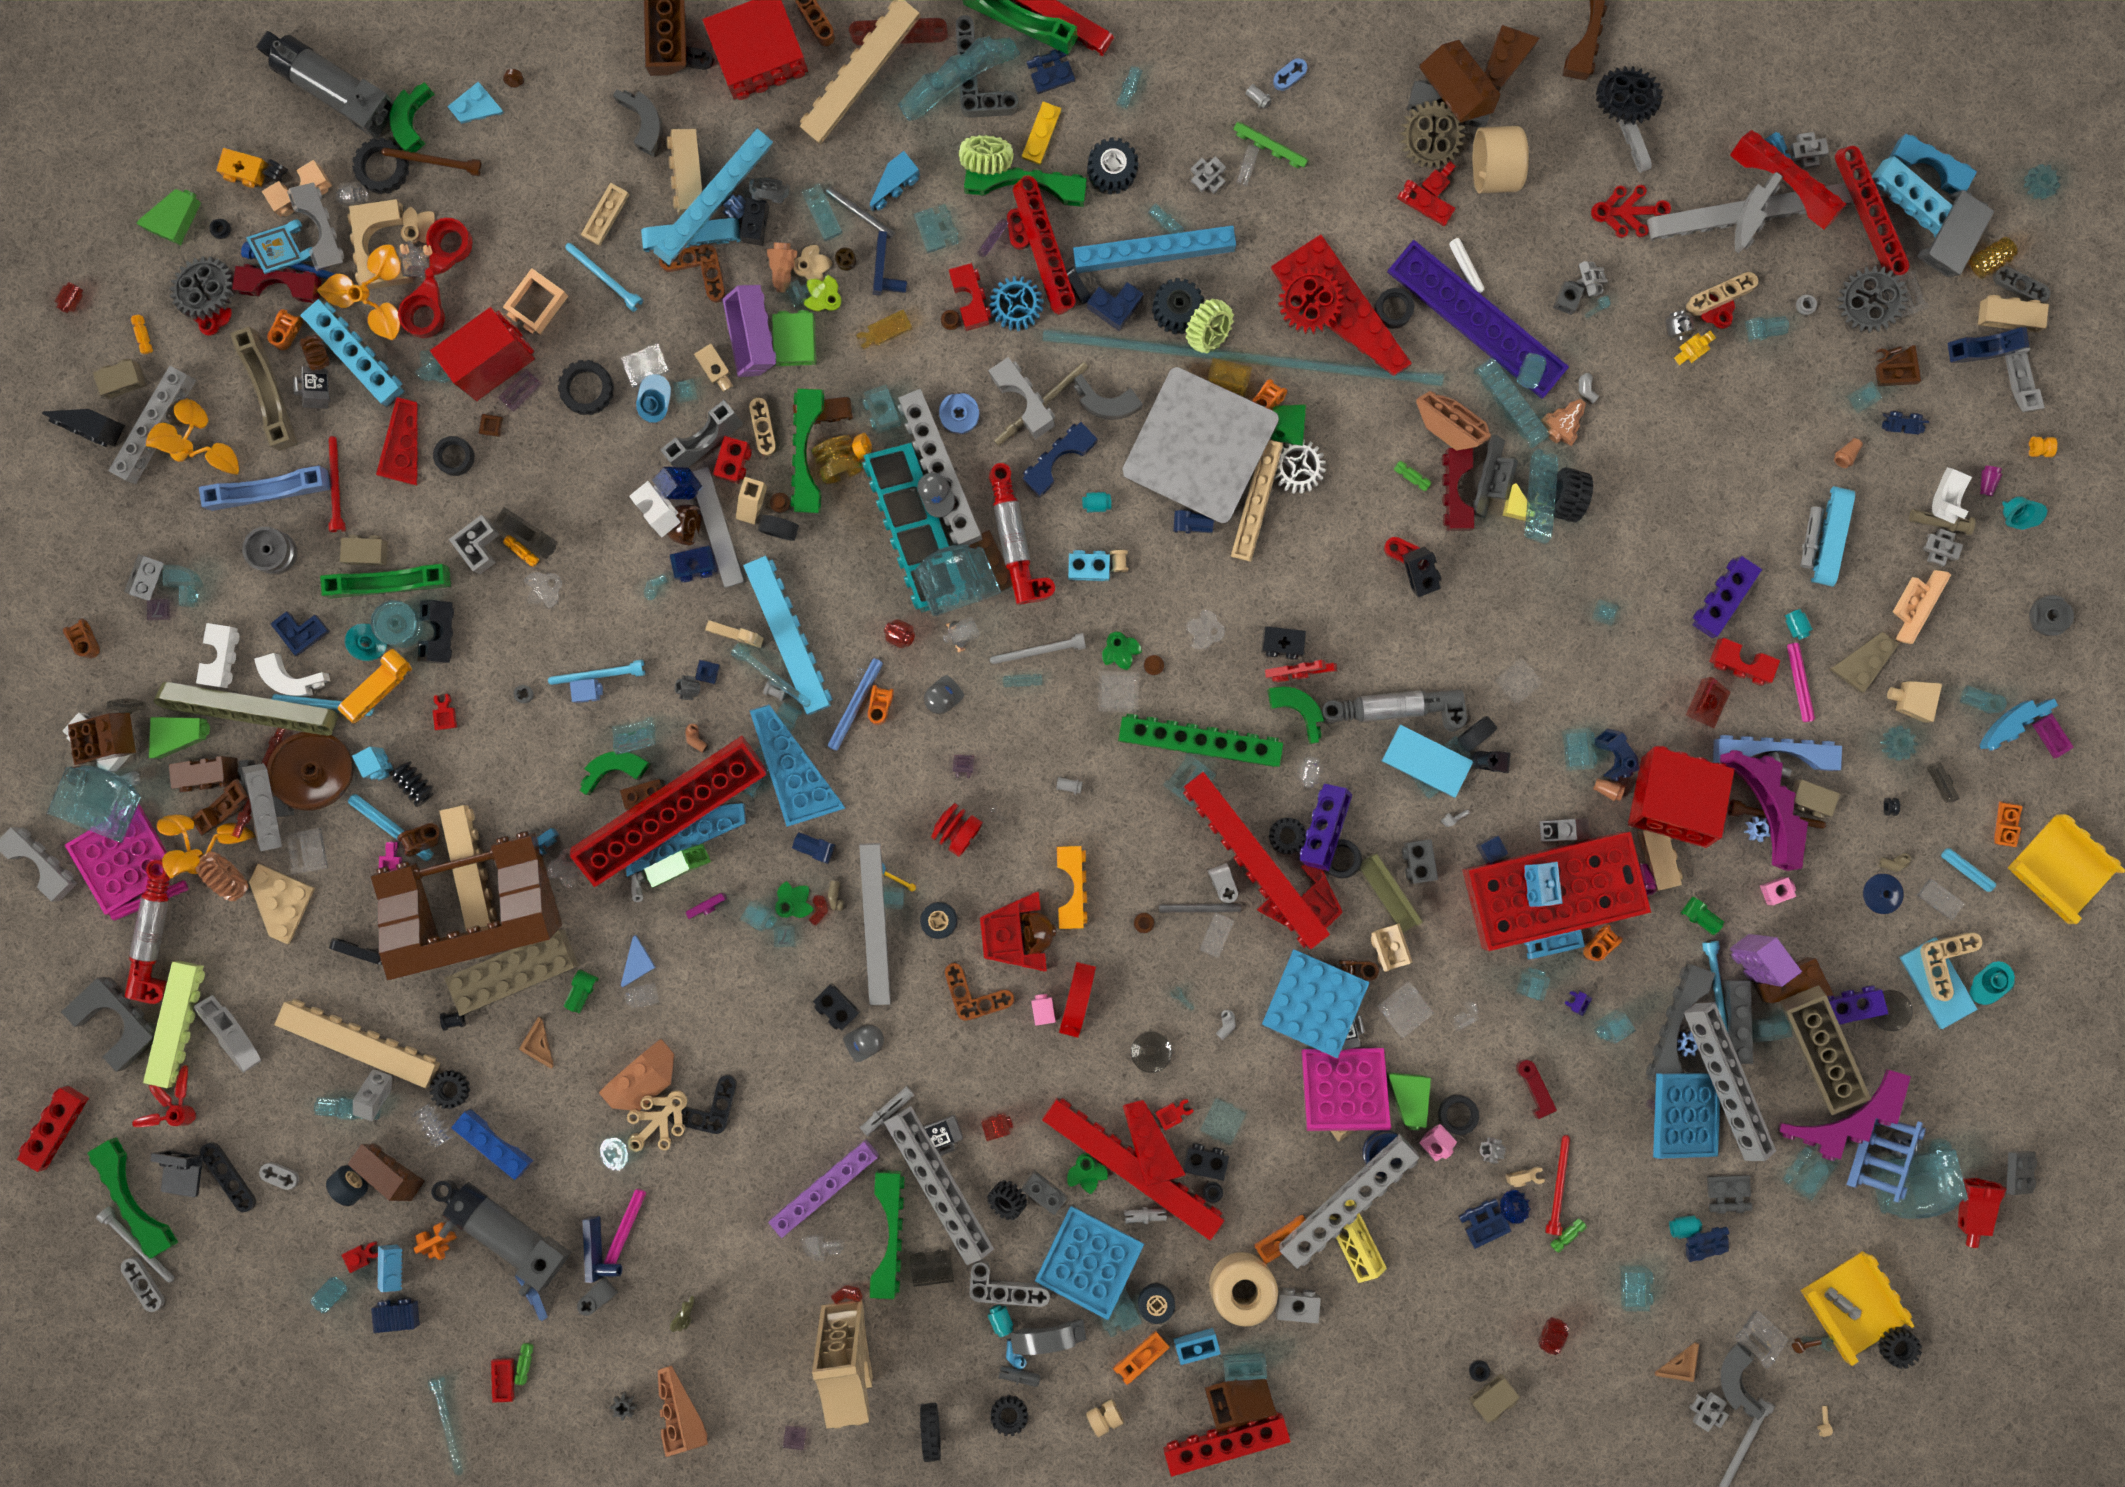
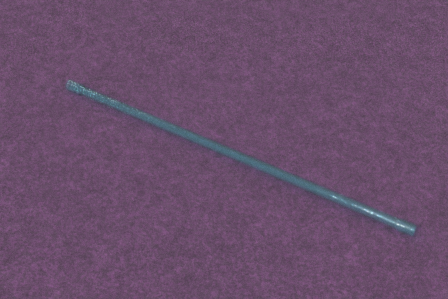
[1042,329,1444,386]

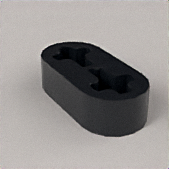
[686,46,713,70]
[1066,267,1091,305]

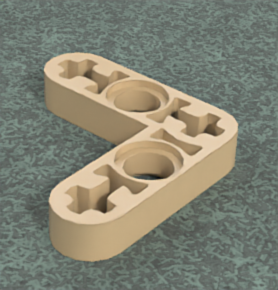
[705,620,764,648]
[1920,933,1982,1001]

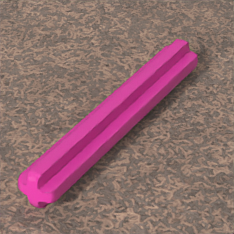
[1787,643,1815,722]
[109,880,189,921]
[604,1189,646,1264]

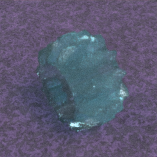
[2023,164,2061,200]
[1517,353,1546,389]
[1880,726,1919,761]
[310,1276,347,1313]

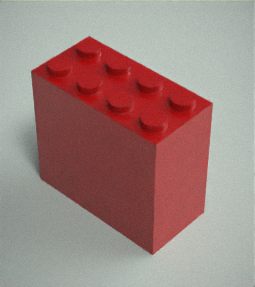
[702,0,808,100]
[430,307,535,401]
[1628,746,1734,848]

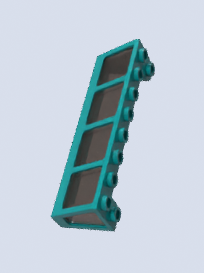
[862,443,967,613]

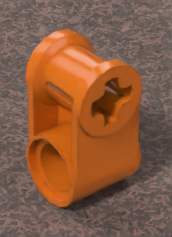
[267,309,303,350]
[1252,379,1287,411]
[868,685,894,725]
[1583,924,1623,961]

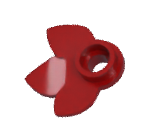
[1700,294,1735,329]
[193,299,232,336]

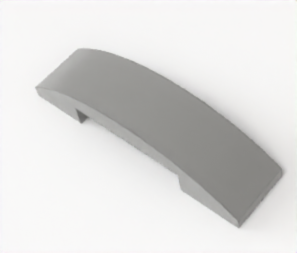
[2005,347,2045,412]

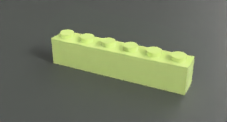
[143,961,205,1088]

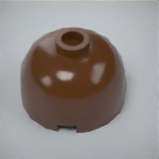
[667,504,702,546]
[1020,913,1056,954]

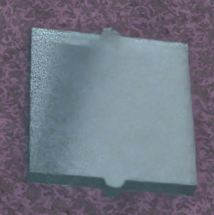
[1200,1098,1246,1145]

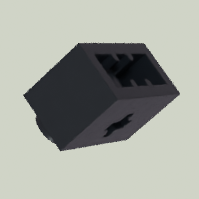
[740,197,769,246]
[1261,626,1306,660]

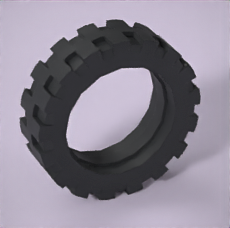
[352,138,409,194]
[558,360,614,415]
[920,1403,941,1462]

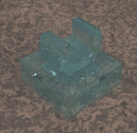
[787,280,810,308]
[673,379,698,403]
[1592,599,1618,626]

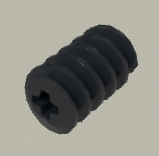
[390,761,434,807]

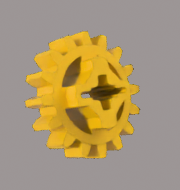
[1674,330,1716,365]

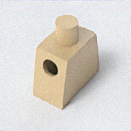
[694,344,733,392]
[1887,682,1942,723]

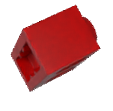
[713,436,752,484]

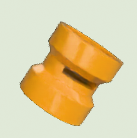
[2029,436,2057,458]

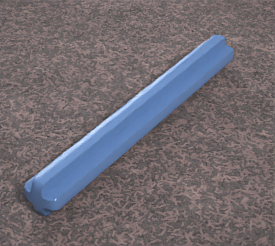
[828,658,883,751]

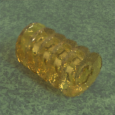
[1969,237,2018,279]

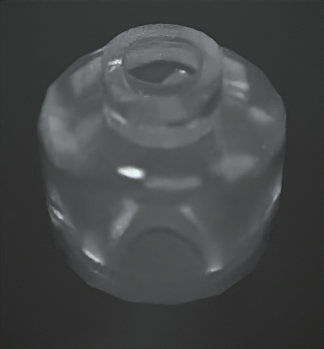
[336,182,368,209]
[1296,756,1324,788]

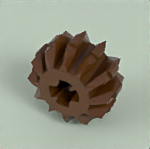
[300,335,330,371]

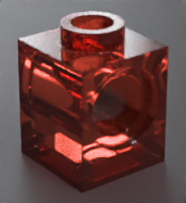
[981,1112,1014,1141]

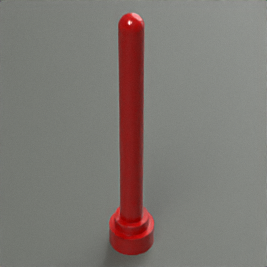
[328,436,346,533]
[1545,1135,1570,1236]

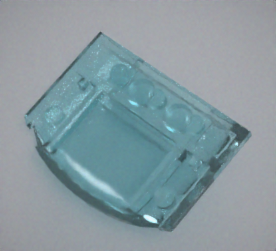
[914,545,1001,617]
[47,766,141,843]
[1869,1149,1968,1219]

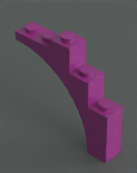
[1719,750,1808,871]
[1778,1069,1911,1161]

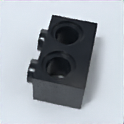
[1402,546,1441,597]
[813,983,860,1031]
[1183,1143,1229,1181]

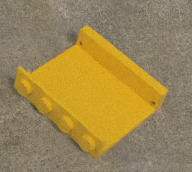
[2008,814,2125,924]
[1800,1251,1914,1366]

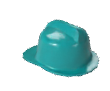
[2002,496,2048,530]
[1969,961,2015,1005]

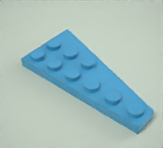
[750,704,845,827]
[626,803,746,877]

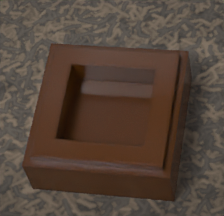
[479,414,503,437]

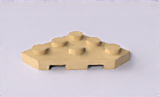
[249,864,315,944]

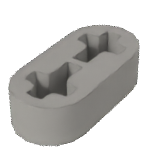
[259,1162,300,1190]

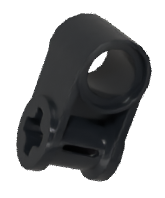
[1473,751,1511,773]

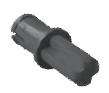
[998,1365,1040,1387]

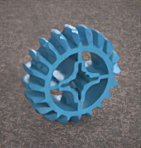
[989,276,1044,331]

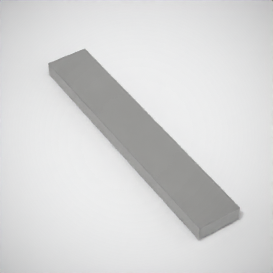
[689,467,745,588]

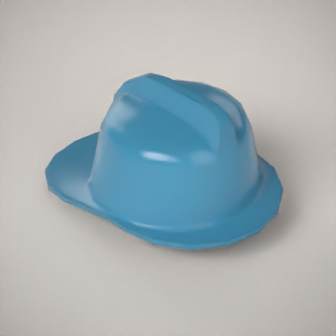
[636,374,671,423]

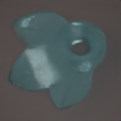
[415,351,450,383]

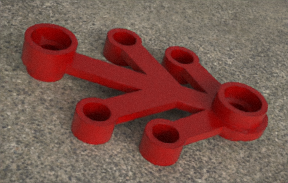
[1591,185,1671,238]

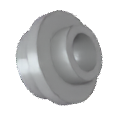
[1796,295,1817,315]

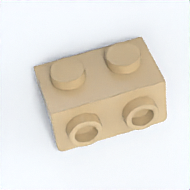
[1371,923,1412,972]

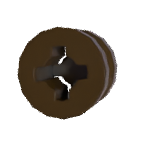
[835,247,856,271]

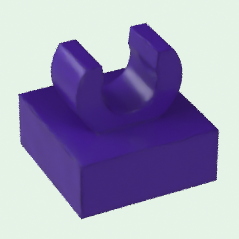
[1565,991,1592,1016]

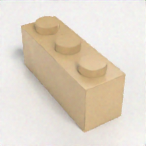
[1978,295,2049,333]
[1638,830,1683,891]

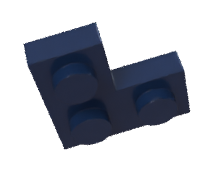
[270,611,330,656]

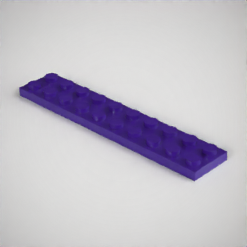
[1387,240,1569,399]

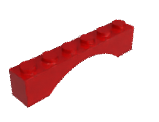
[1730,130,1847,230]

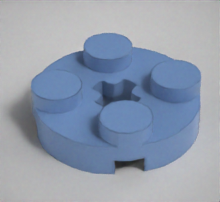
[939,393,979,434]

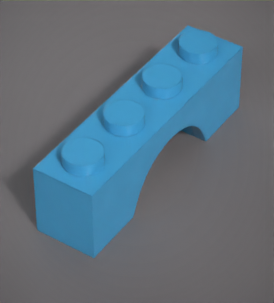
[1889,134,1977,194]

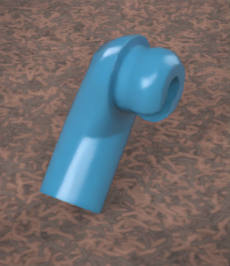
[1006,1339,1027,1369]

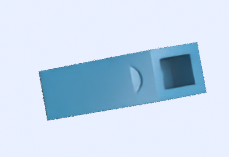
[870,151,920,212]

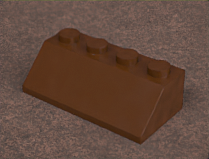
[644,0,686,76]
[1419,40,1501,123]

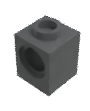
[1553,281,1584,315]

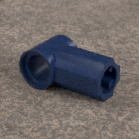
[1173,510,1214,534]
[792,832,836,864]

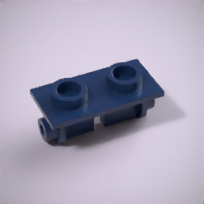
[1882,411,1929,435]

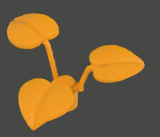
[317,245,401,340]
[146,398,239,475]
[157,815,256,879]

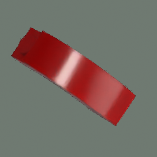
[1059,962,1096,1038]

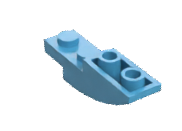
[1979,699,2058,751]

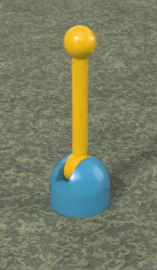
[882,863,916,892]

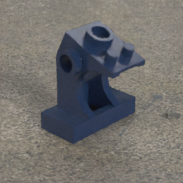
[1592,728,1640,781]

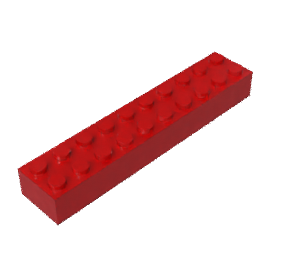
[570,735,767,888]

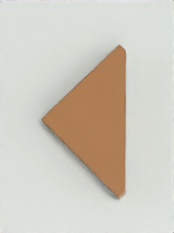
[519,1016,554,1069]
[1655,1342,1699,1382]

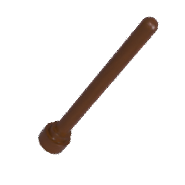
[381,148,482,176]
[1728,799,1826,829]

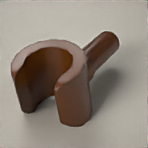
[1874,346,1902,362]
[1791,1338,1822,1354]

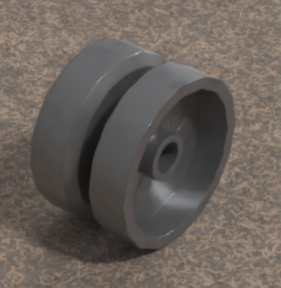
[242,527,297,574]

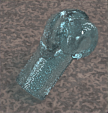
[643,573,668,600]

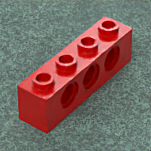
[16,1086,89,1172]

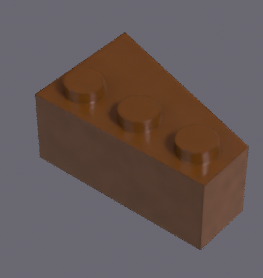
[1484,25,1540,92]
[1753,957,1834,1003]

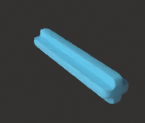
[1941,848,1996,892]

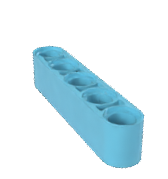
[641,218,741,252]
[1811,486,1855,587]

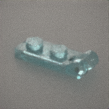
[801,183,843,241]

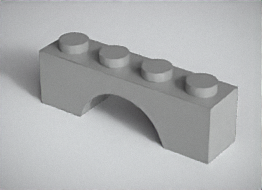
[287,182,344,271]
[988,357,1055,439]
[242,763,282,851]
[0,827,77,902]

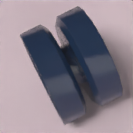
[1362,1130,1404,1178]

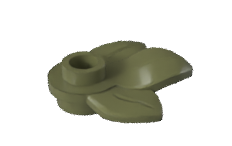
[670,1296,694,1333]

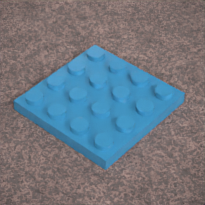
[1262,949,1370,1058]
[1653,1073,1720,1159]
[1035,1206,1145,1320]

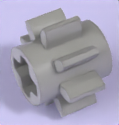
[1480,1137,1506,1164]

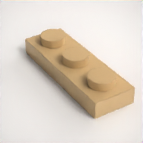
[581,183,629,246]

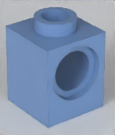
[570,679,603,703]

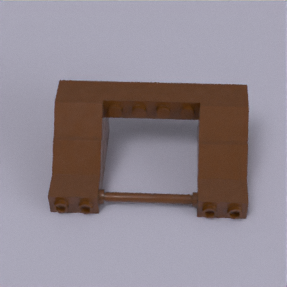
[370,831,562,981]

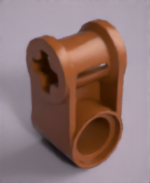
[63,618,100,659]

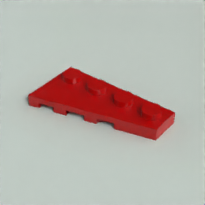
[1123,1100,1186,1186]

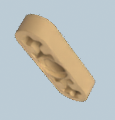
[749,398,776,456]

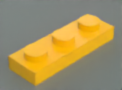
[1022,102,1061,165]

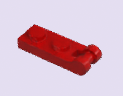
[1397,180,1455,227]

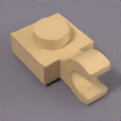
[1506,1167,1545,1187]

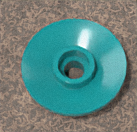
[344,624,387,661]

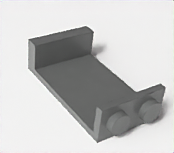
[1917,190,1994,278]

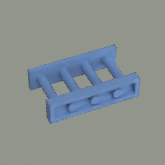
[1847,1118,1926,1202]

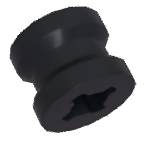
[262,159,288,182]

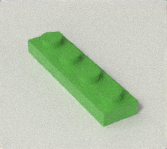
[1233,122,1309,169]

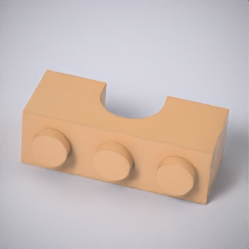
[262,160,332,217]

